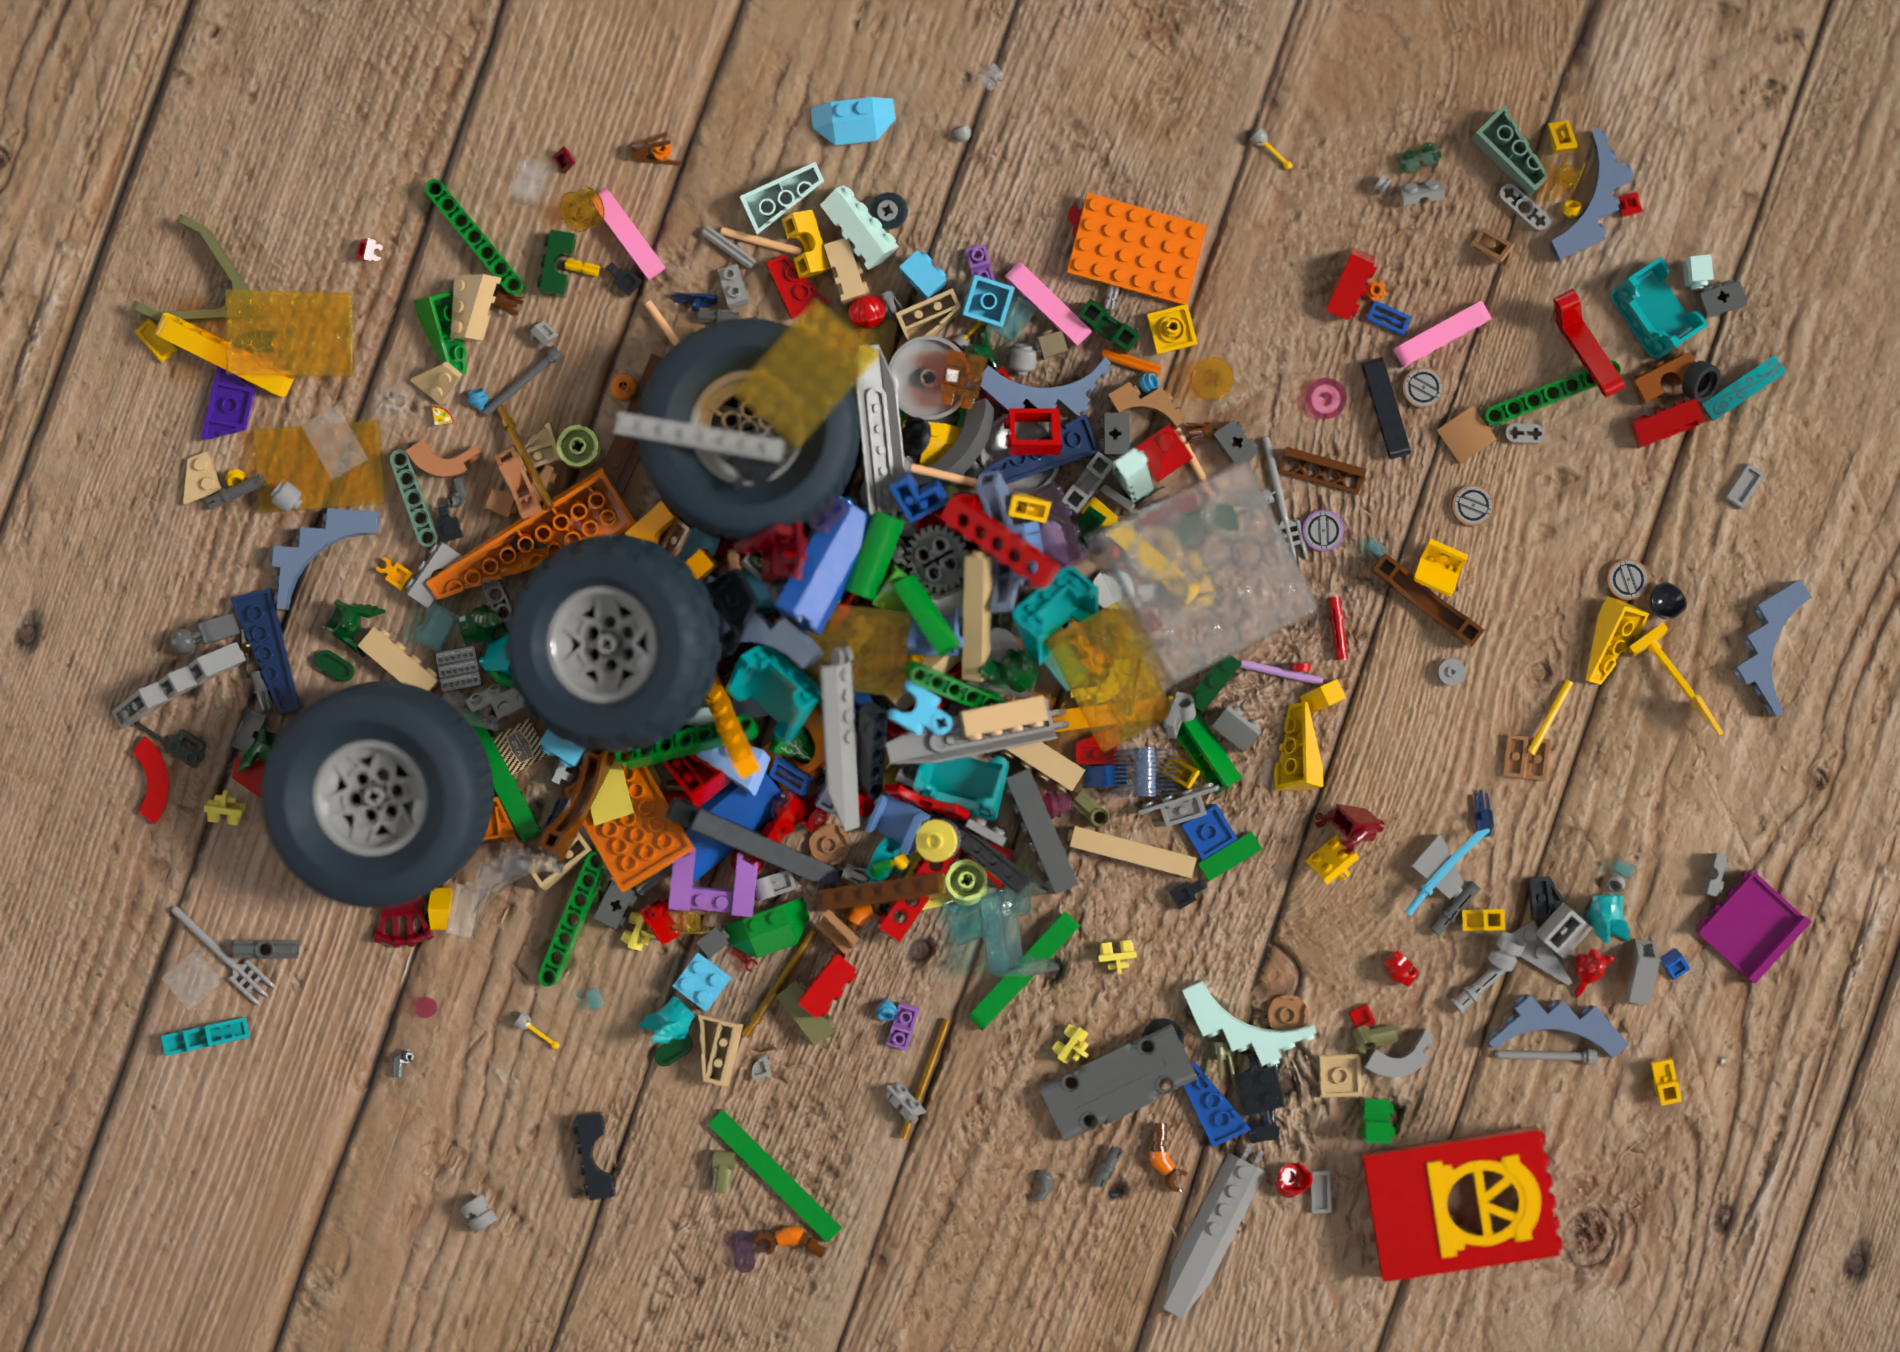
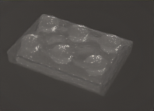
[301,405,369,480]

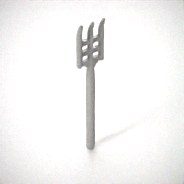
[1262,436,1308,565]
[171,906,276,1005]

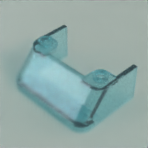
[979,882,1059,977]

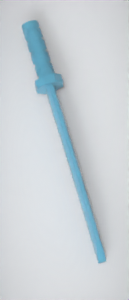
[1404,829,1490,917]

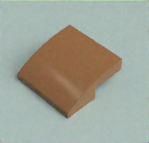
[1437,405,1497,464]
[659,517,692,555]
[1503,735,1552,781]
[814,910,859,959]

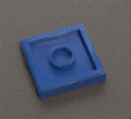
[1181,804,1238,861]

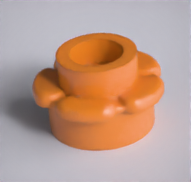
[651,141,671,161]
[1366,280,1386,301]

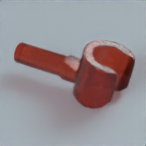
[731,949,758,972]

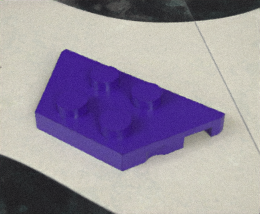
[201,366,256,441]

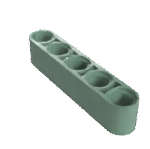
[390,450,439,548]

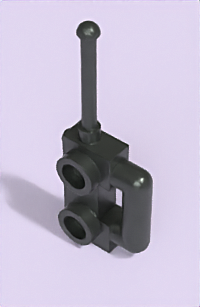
[135,721,206,769]

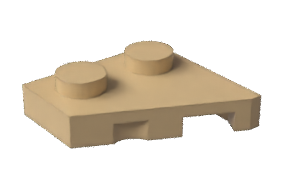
[410,361,462,405]
[516,422,562,472]
[183,451,222,505]

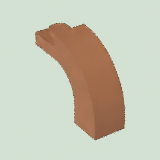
[406,439,483,478]
[495,447,542,520]

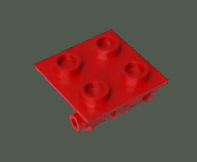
[639,899,682,946]

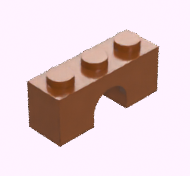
[1631,351,1695,405]

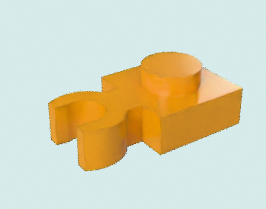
[376,557,415,592]

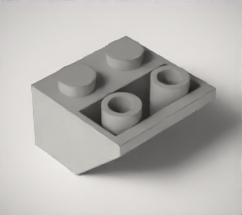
[1210,706,1261,752]
[1535,902,1593,959]

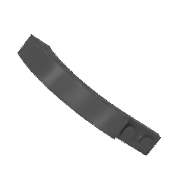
[911,399,994,488]

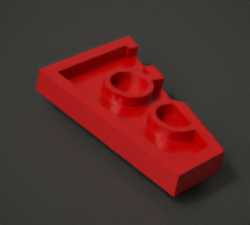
[761,792,813,843]

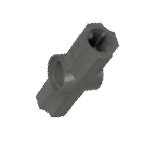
[233,940,299,959]

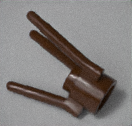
[631,132,682,165]

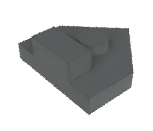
[891,536,911,571]

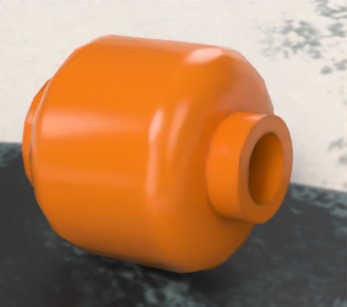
[610,373,639,402]

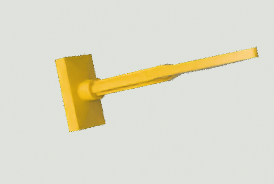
[1628,623,1723,736]

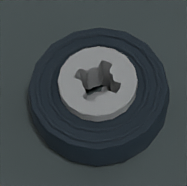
[870,192,908,230]

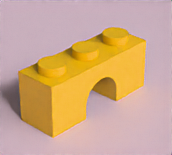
[781,210,830,278]

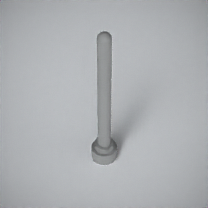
[1495,1048,1597,1065]

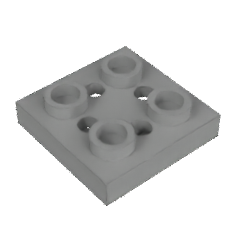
[966,816,1008,846]

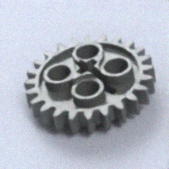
[905,524,972,593]

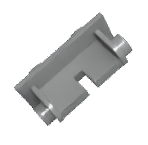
[886,1082,927,1124]

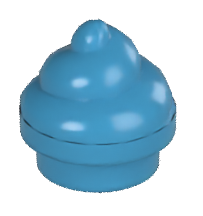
[1137,373,1159,394]
[467,388,488,411]
[876,999,897,1021]

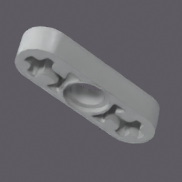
[1499,184,1550,232]

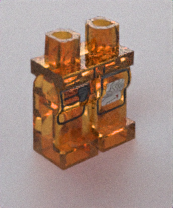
[940,349,988,410]

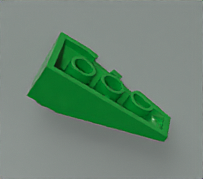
[414,289,466,375]

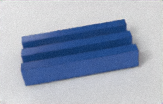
[1365,301,1412,336]
[768,756,813,796]

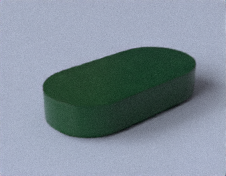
[315,650,355,682]
[654,1035,693,1067]

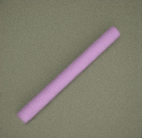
[1240,660,1323,686]

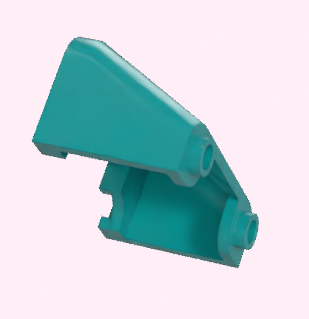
[1610,257,1708,359]
[1013,567,1099,666]
[725,644,822,744]
[913,756,1009,820]

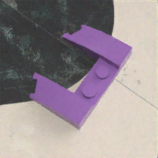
[669,847,758,917]

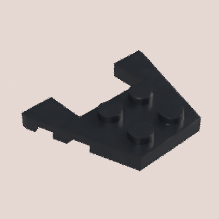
[704,568,760,657]

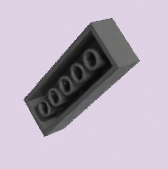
[1004,769,1079,895]

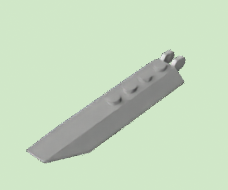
[856,345,905,517]
[820,646,860,832]
[886,698,1069,764]
[1163,1144,1266,1318]

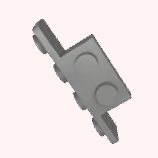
[465,683,525,719]
[1138,782,1220,827]

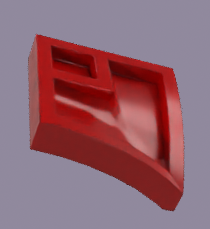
[1136,423,1194,483]

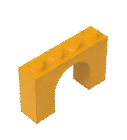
[625,501,719,581]

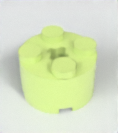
[557,425,601,469]
[945,859,988,906]

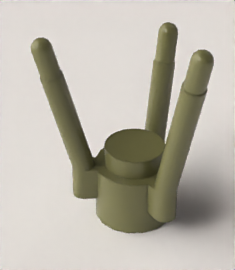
[1204,1043,1238,1090]

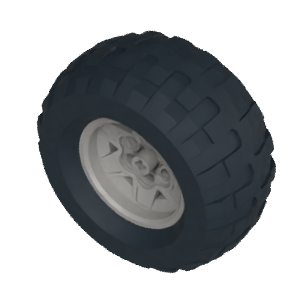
[505,535,722,752]

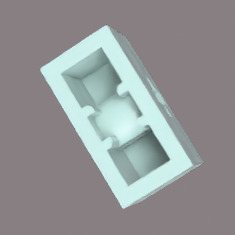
[1682,254,1714,290]

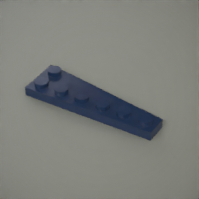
[980,414,1100,485]
[230,588,301,715]

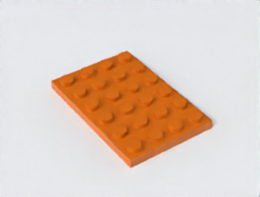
[1066,192,1207,305]
[563,754,695,893]

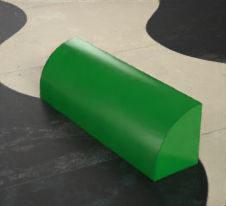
[845,510,905,600]
[892,575,961,658]
[1176,708,1242,796]

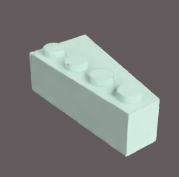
[740,162,824,235]
[820,185,899,270]
[1111,448,1154,504]

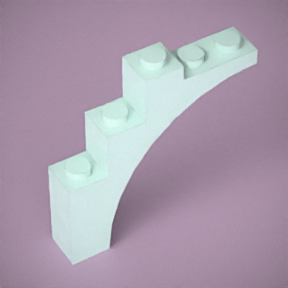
[1182,980,1317,1067]

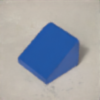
[1660,948,1690,980]

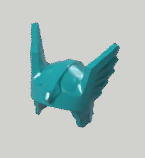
[1585,894,1630,944]
[639,996,694,1044]

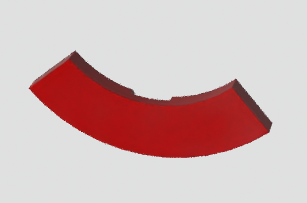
[132,736,170,824]
[883,784,970,819]

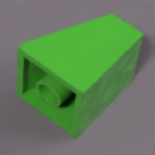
[869,558,934,625]

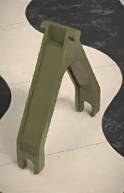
[131,214,266,323]

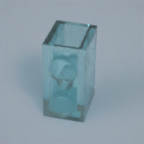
[414,603,459,652]

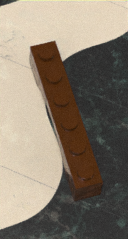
[1370,553,1485,648]
[537,749,616,862]
[818,873,947,912]

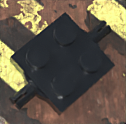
[727,429,788,491]
[1234,1055,1286,1127]

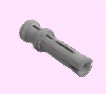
[1450,965,1507,1014]

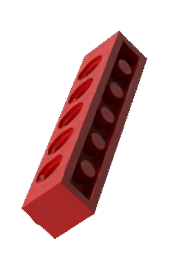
[940,495,1062,589]
[878,846,962,944]

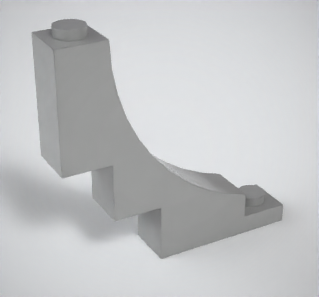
[112,642,246,730]

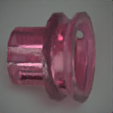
[1045,791,1072,819]

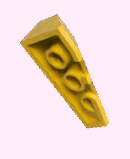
[919,422,980,467]
[1586,596,1649,685]
[1274,702,1323,791]

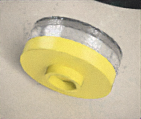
[916,819,961,862]

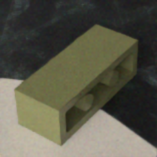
[776,980,835,1046]

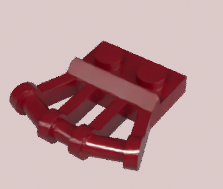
[762,522,807,583]
[373,897,434,948]

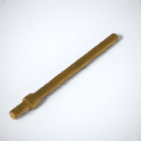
[497,405,554,510]
[741,928,817,1038]
[899,1018,951,1139]

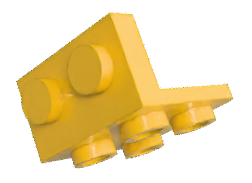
[1413,538,1468,596]

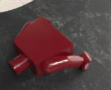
[1315,804,1384,854]

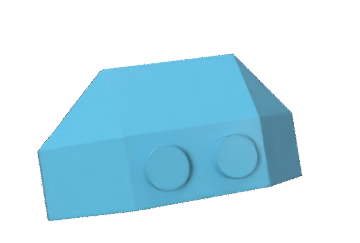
[811,97,895,146]

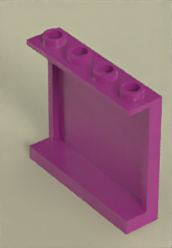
[1696,870,1812,984]

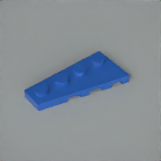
[1183,1062,1251,1147]

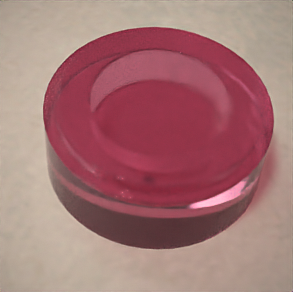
[415,997,437,1018]

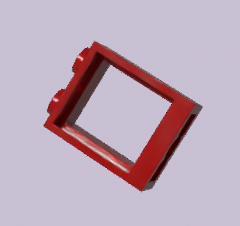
[1004,408,1062,455]

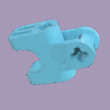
[887,680,952,736]

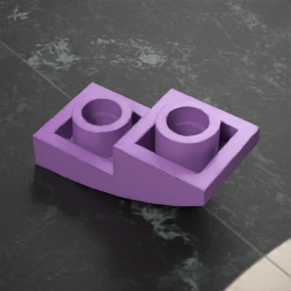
[965,244,995,281]
[886,1002,920,1051]

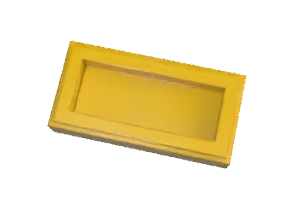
[134,318,178,363]

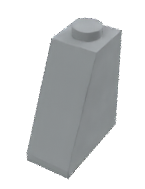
[1410,834,1464,899]
[1627,939,1660,1006]

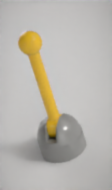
[1249,128,1292,169]
[952,322,983,352]
[513,1012,559,1049]

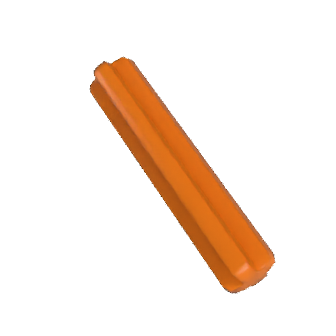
[1101,347,1161,376]

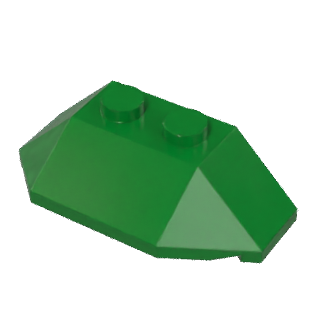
[724,897,810,958]

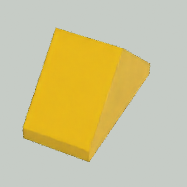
[1548,120,1577,155]
[1007,493,1051,523]
[1299,679,1346,714]
[1160,755,1200,789]
[428,888,453,930]

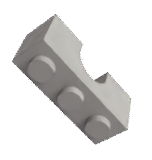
[1060,451,1114,516]
[405,541,463,608]

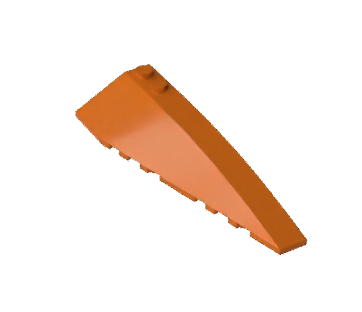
[426,467,637,600]

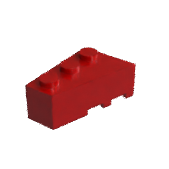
[1326,248,1377,321]
[1630,399,1705,448]
[663,746,731,807]
[797,952,857,1019]

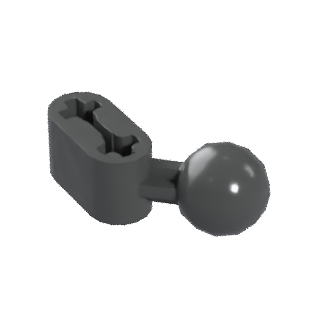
[170,614,240,655]

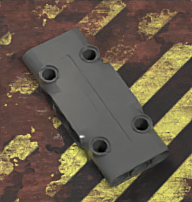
[1039,1024,1198,1142]

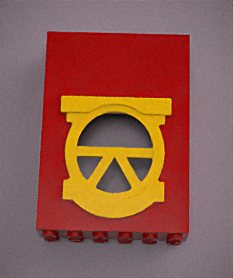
[1361,1126,1563,1282]

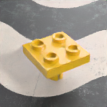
[1147,304,1198,355]
[1305,835,1359,885]

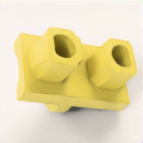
[204,790,246,825]
[621,912,657,951]
[1098,940,1137,975]
[1052,1024,1089,1064]

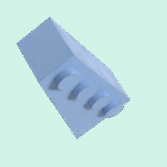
[684,734,771,796]

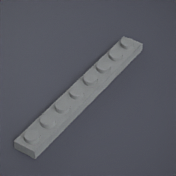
[614,412,785,463]

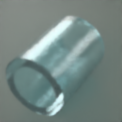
[1364,537,1388,560]
[1612,858,1635,879]
[585,988,605,1010]

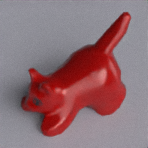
[1574,949,1614,998]

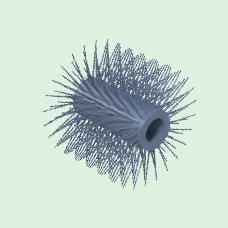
[1114,748,1177,796]

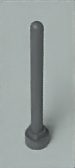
[481,345,564,417]

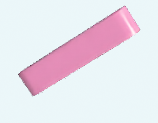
[589,187,666,280]
[1004,262,1092,347]
[1393,301,1492,368]

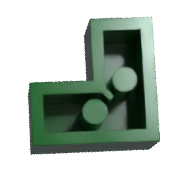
[1361,1097,1395,1144]

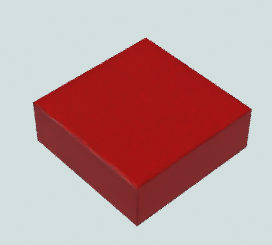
[1348,1003,1376,1029]

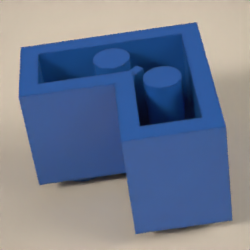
[889,471,948,523]

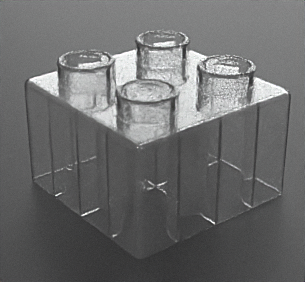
[1084,461,1318,683]

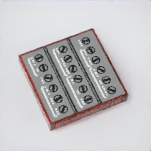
[434,644,483,693]

